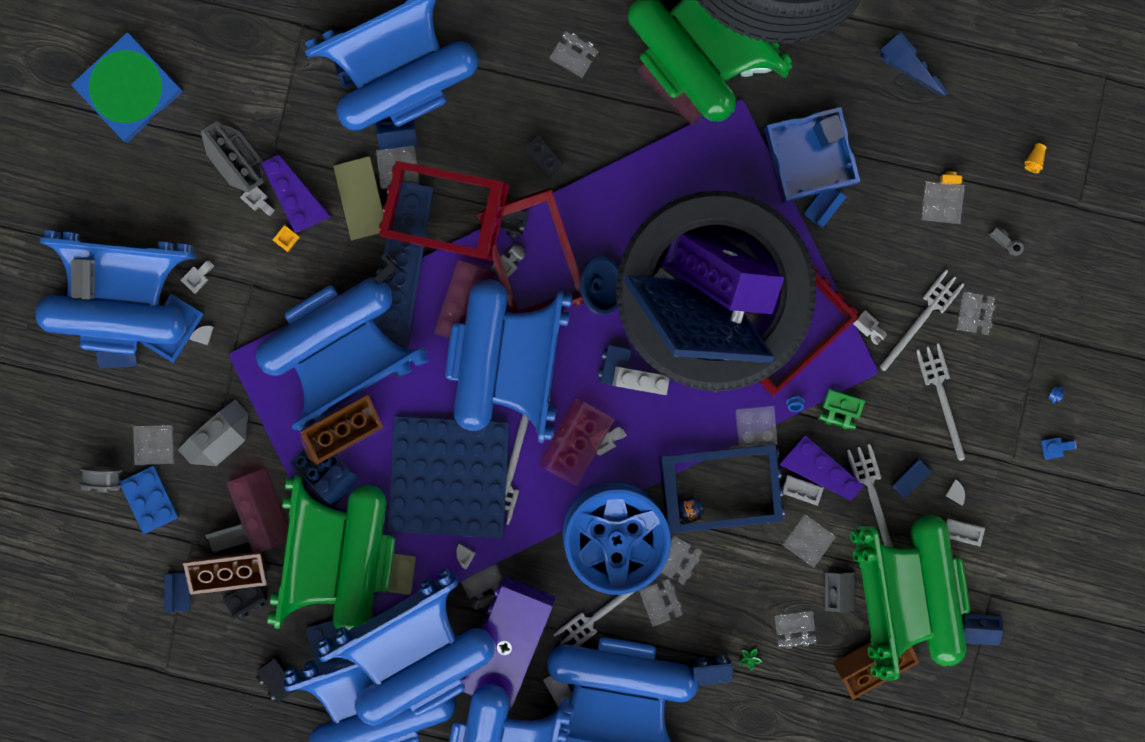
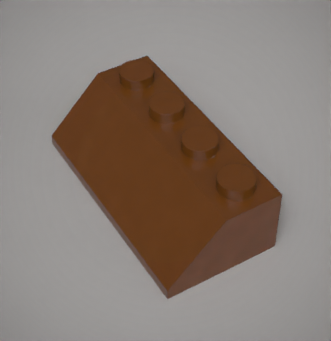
[300,394,383,465]
[183,552,267,595]
[833,642,920,700]

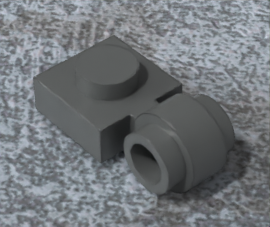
[988,228,1024,256]
[490,243,526,278]

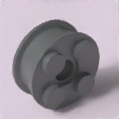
[79,466,122,493]

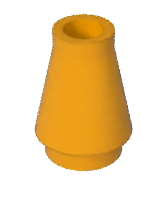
[1024,143,1047,173]

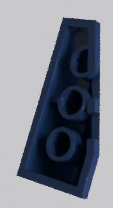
[879,32,948,97]

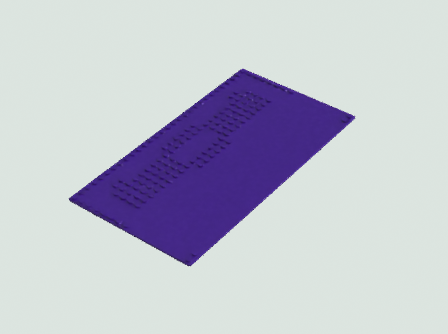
[229,100,878,618]

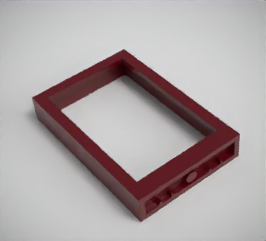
[379,161,509,261]
[477,188,584,313]
[747,265,858,397]

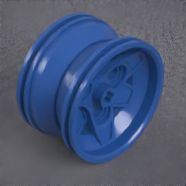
[562,482,671,595]

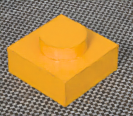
[940,171,962,185]
[273,225,300,252]

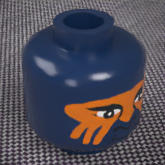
[678,496,704,524]

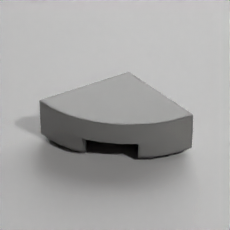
[189,326,214,345]
[945,479,965,506]
[457,543,475,569]

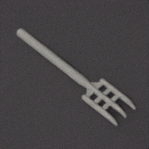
[880,270,965,371]
[916,343,965,461]
[505,414,529,525]
[847,444,893,548]
[554,591,636,647]

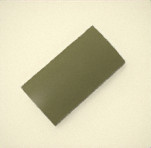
[333,156,384,241]

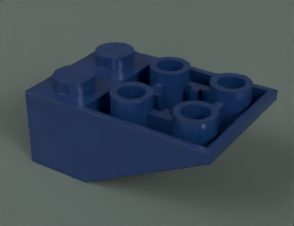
[290,449,360,506]
[691,654,733,686]

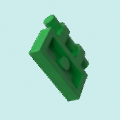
[818,389,865,430]

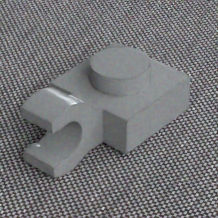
[240,187,275,216]
[181,261,214,294]
[853,310,887,345]
[590,427,627,456]

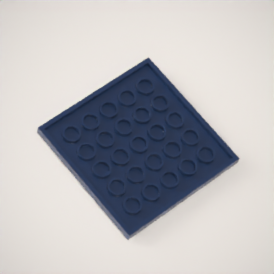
[624,275,775,363]
[388,416,510,538]

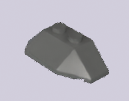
[201,121,263,193]
[178,399,248,466]

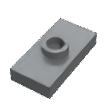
[783,475,824,506]
[946,518,985,547]

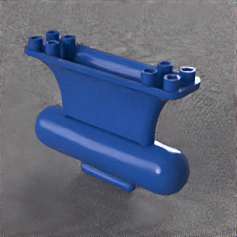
[305,0,479,131]
[35,230,196,355]
[256,277,429,433]
[445,279,573,443]
[318,568,496,726]
[547,637,699,742]
[284,658,457,742]
[449,684,575,742]

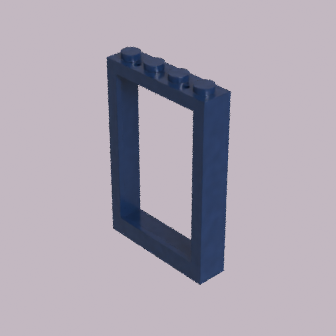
[659,444,785,534]

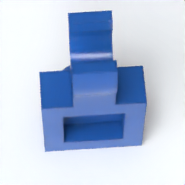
[1041,437,1077,460]

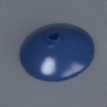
[580,256,619,314]

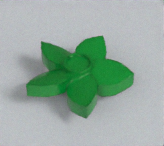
[739,648,762,671]

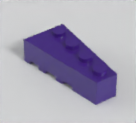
[261,155,331,234]
[780,436,864,501]

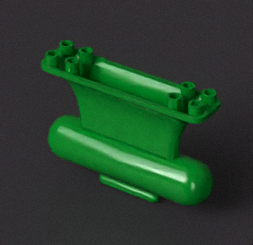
[627,0,792,122]
[268,474,395,630]
[850,514,970,681]

